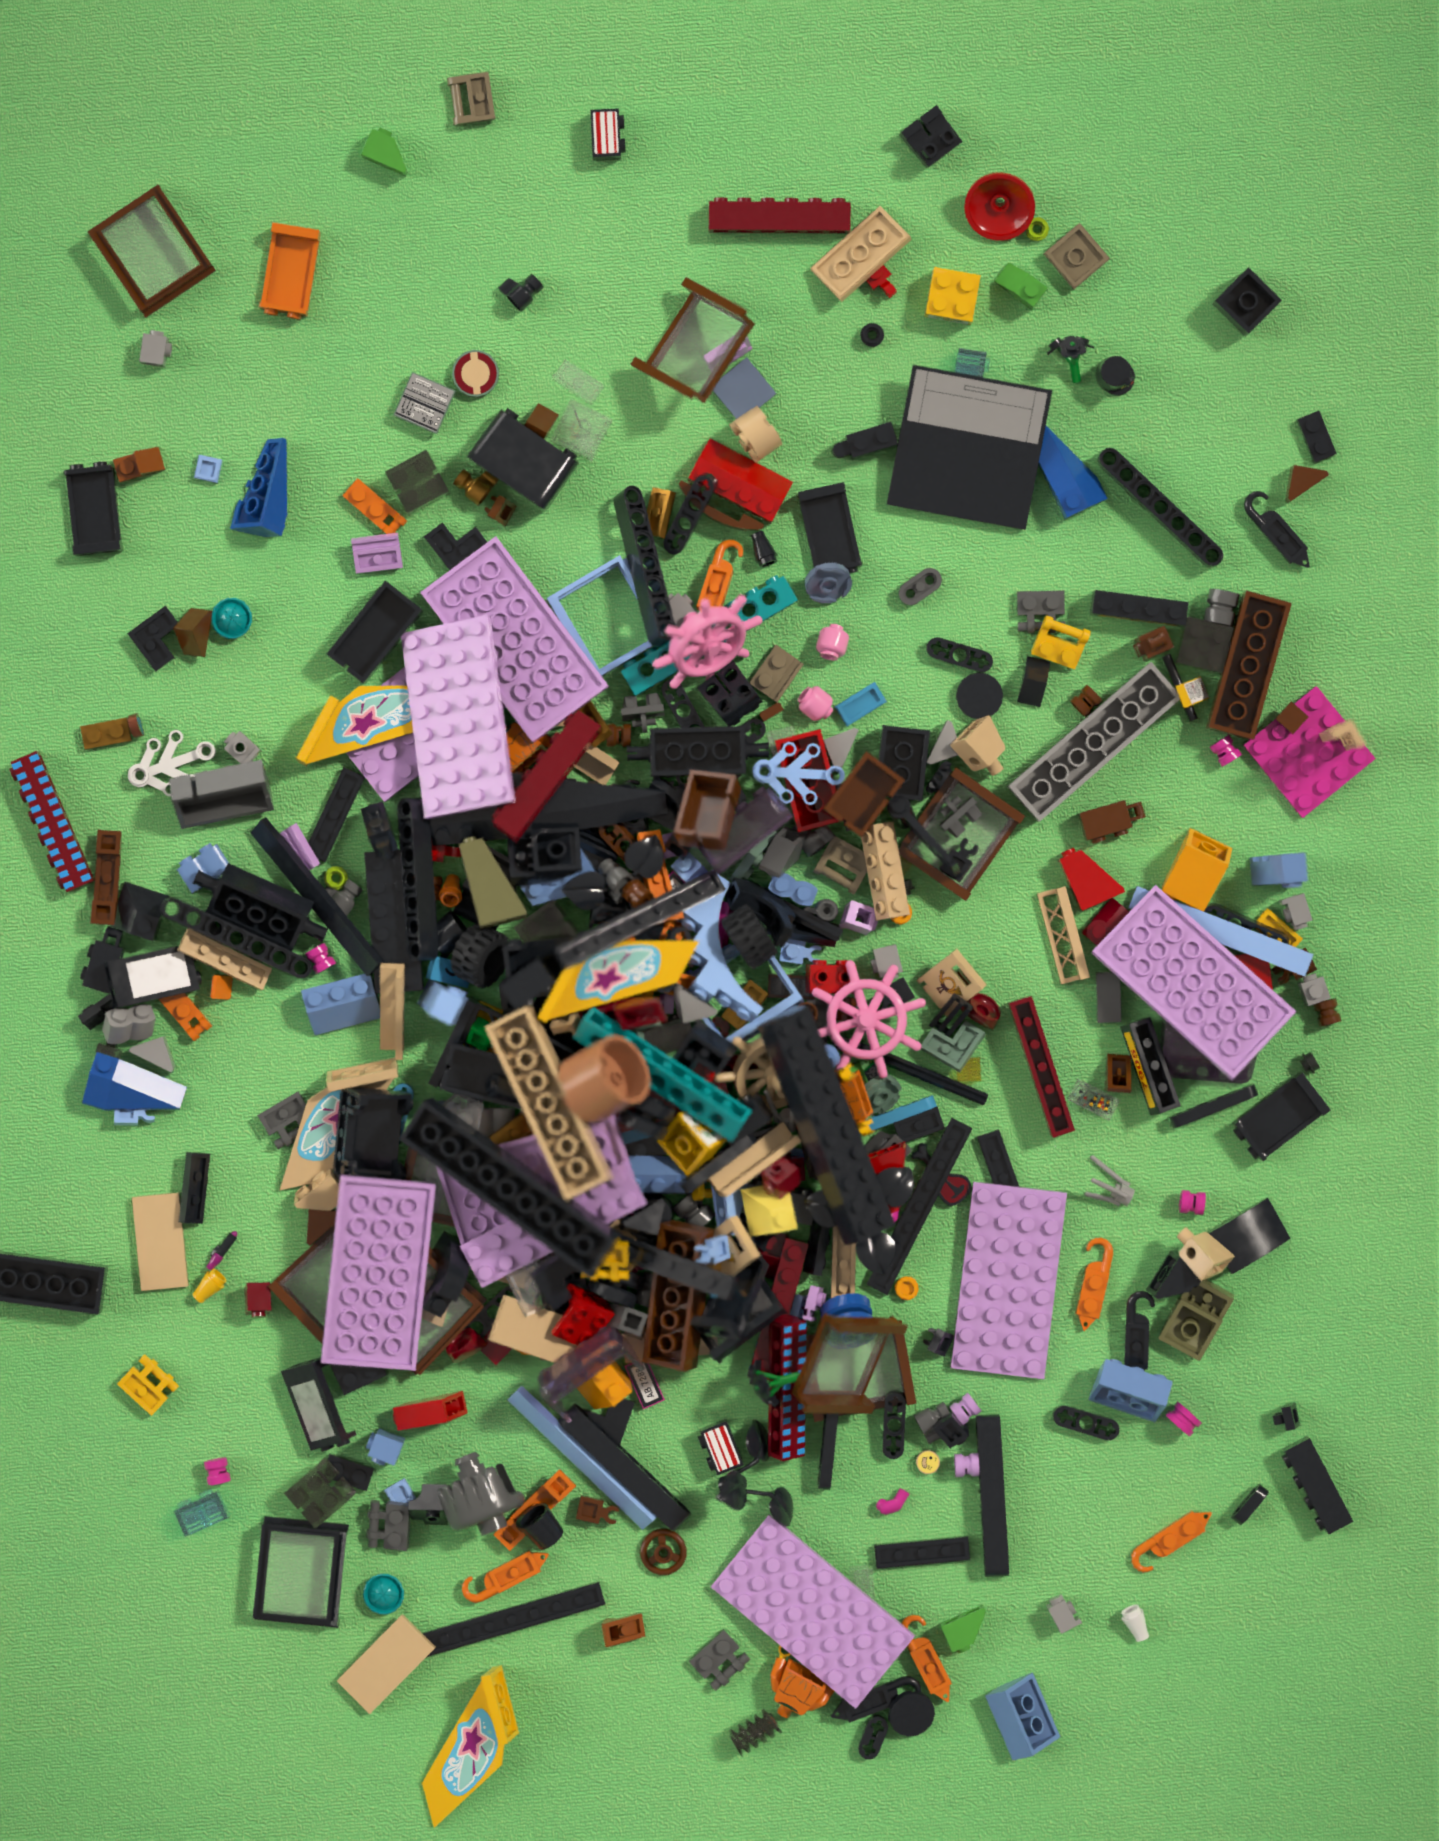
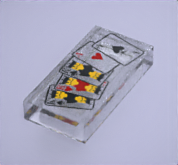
[1067,1079,1120,1121]

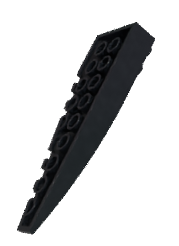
[430,771,668,846]

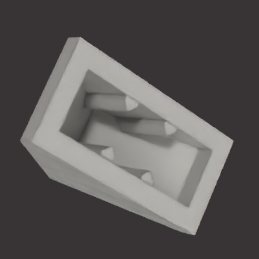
[926,720,958,765]
[823,728,859,773]
[673,983,718,1023]
[129,1036,176,1072]

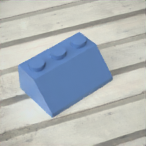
[301,974,380,1035]
[628,1156,692,1194]
[1089,1359,1173,1422]
[985,1673,1060,1760]

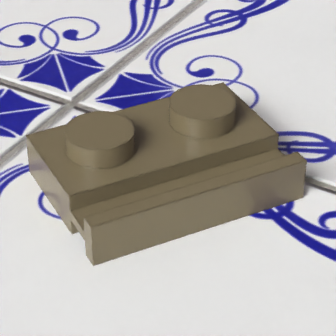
[750,645,804,703]

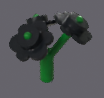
[1047,336,1095,383]
[748,1359,800,1407]

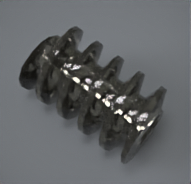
[729,1709,783,1757]

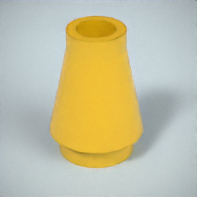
[192,1269,226,1303]

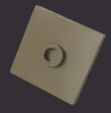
[1043,223,1110,290]

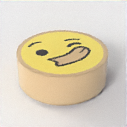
[916,1450,940,1474]

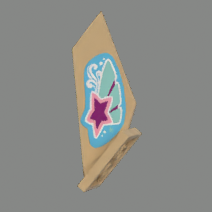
[280,1057,398,1190]

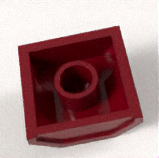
[1081,898,1129,946]

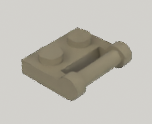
[447,72,496,126]
[813,836,867,895]

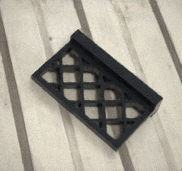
[428,997,506,1107]

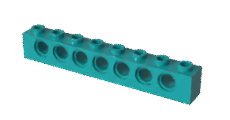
[621,575,798,696]
[573,1007,752,1142]

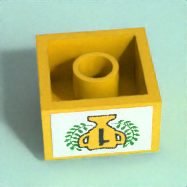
[925,267,981,325]
[657,1111,726,1176]

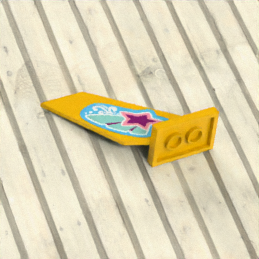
[297,685,413,767]
[538,941,699,1022]
[422,1665,519,1828]

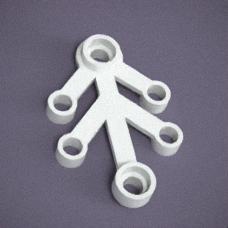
[128,730,216,797]

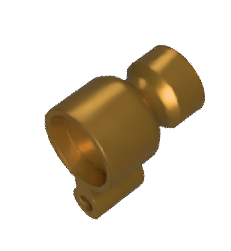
[453,469,499,506]

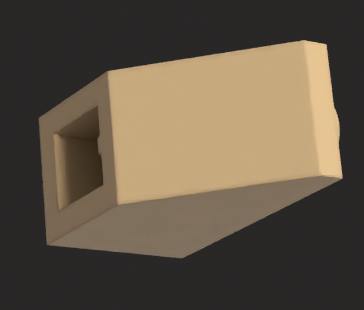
[294,1168,340,1211]

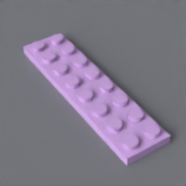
[460,1162,647,1288]

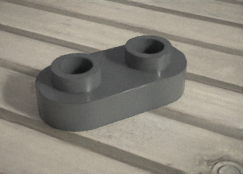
[898,568,942,606]

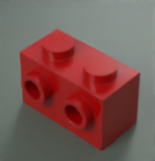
[805,960,857,994]

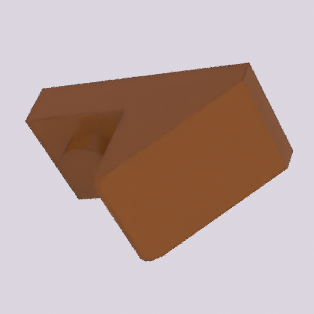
[113,447,166,483]
[602,1613,646,1647]

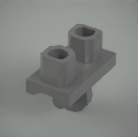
[621,693,665,733]
[939,796,982,838]

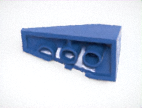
[1038,426,1108,520]
[230,438,287,537]
[82,1052,187,1111]

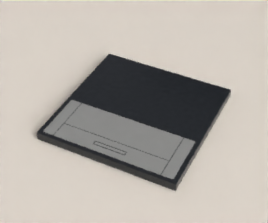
[887,364,1053,530]

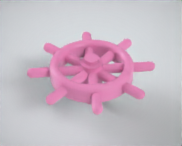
[653,595,762,689]
[812,960,926,1078]

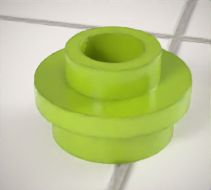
[1025,217,1049,241]
[324,866,348,890]

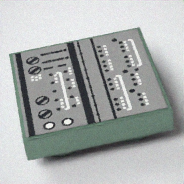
[394,372,456,434]

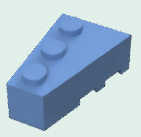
[520,848,605,906]
[1250,853,1308,888]

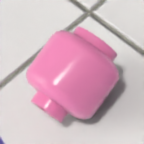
[816,624,849,661]
[798,686,833,721]

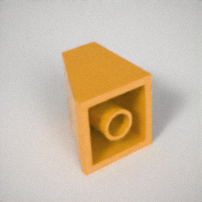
[1162,828,1232,912]
[565,1344,632,1410]

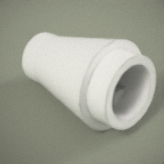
[1121,1605,1149,1642]

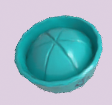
[211,598,252,639]
[363,1574,404,1614]

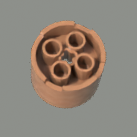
[558,1035,650,1122]

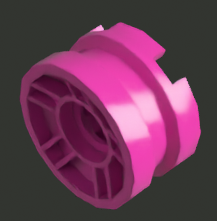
[1165,1401,1202,1437]

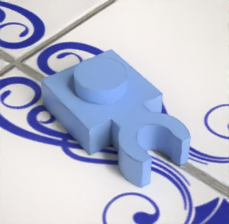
[779,939,822,964]
[114,1109,155,1126]
[695,1235,730,1263]

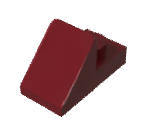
[759,1232,786,1279]

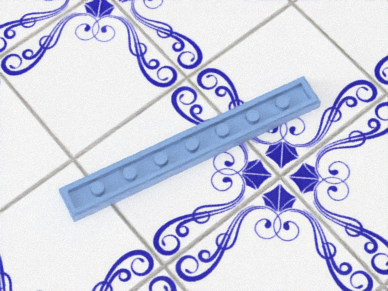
[1129,886,1314,976]
[507,1386,657,1530]

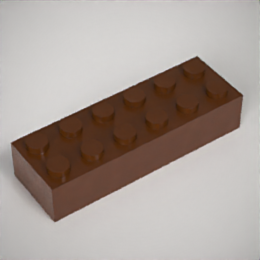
[1206,590,1292,740]
[642,1220,714,1372]

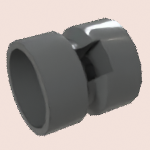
[1203,588,1240,627]
[672,1193,715,1227]

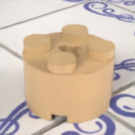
[729,406,782,463]

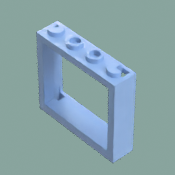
[547,555,664,676]
[685,944,804,1043]

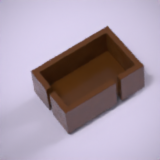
[823,752,904,837]
[674,770,741,851]

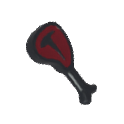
[911,1143,971,1206]

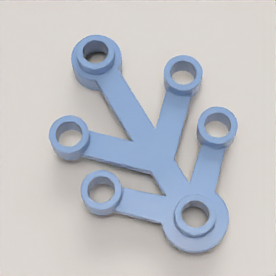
[752,742,845,805]

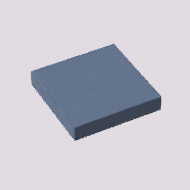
[713,357,777,419]

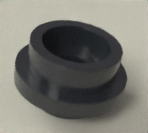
[860,323,884,347]

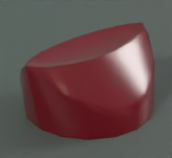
[960,993,1001,1030]
[446,1328,488,1363]

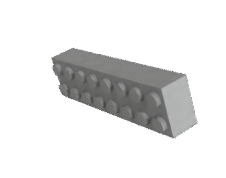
[1007,662,1180,822]

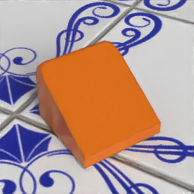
[210,975,233,1000]

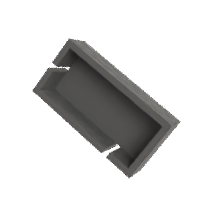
[169,760,274,829]

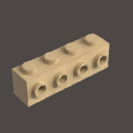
[861,822,910,921]

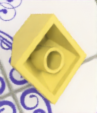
[741,1185,797,1236]

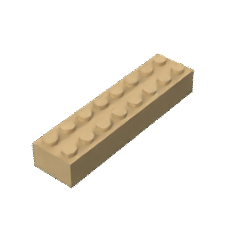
[485,1006,614,1200]

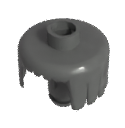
[437,1452,525,1536]

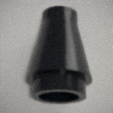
[751,531,778,568]

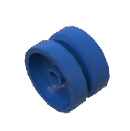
[820,1293,876,1349]

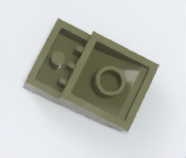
[1158,1279,1234,1361]

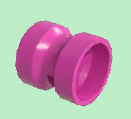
[1210,735,1242,767]
[305,943,336,974]
[1179,1190,1206,1216]
[204,1457,231,1485]

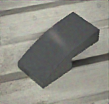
[1096,972,1121,1023]

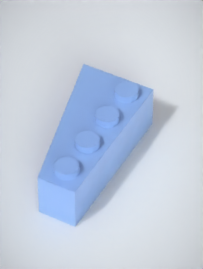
[417,979,469,1025]

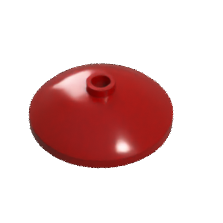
[964,172,1035,241]

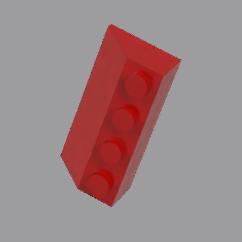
[688,438,793,524]
[775,729,844,832]

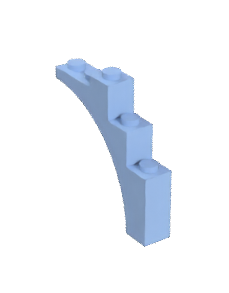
[677,874,762,1023]

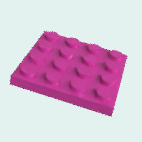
[1243,686,1376,818]

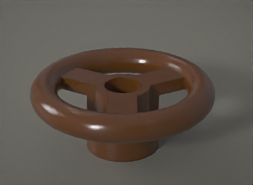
[640,1529,687,1575]

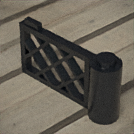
[887,795,962,878]

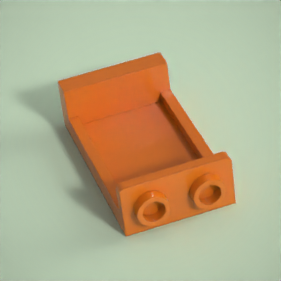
[259,222,321,320]

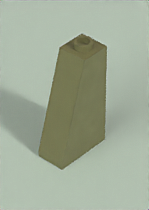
[459,837,527,930]

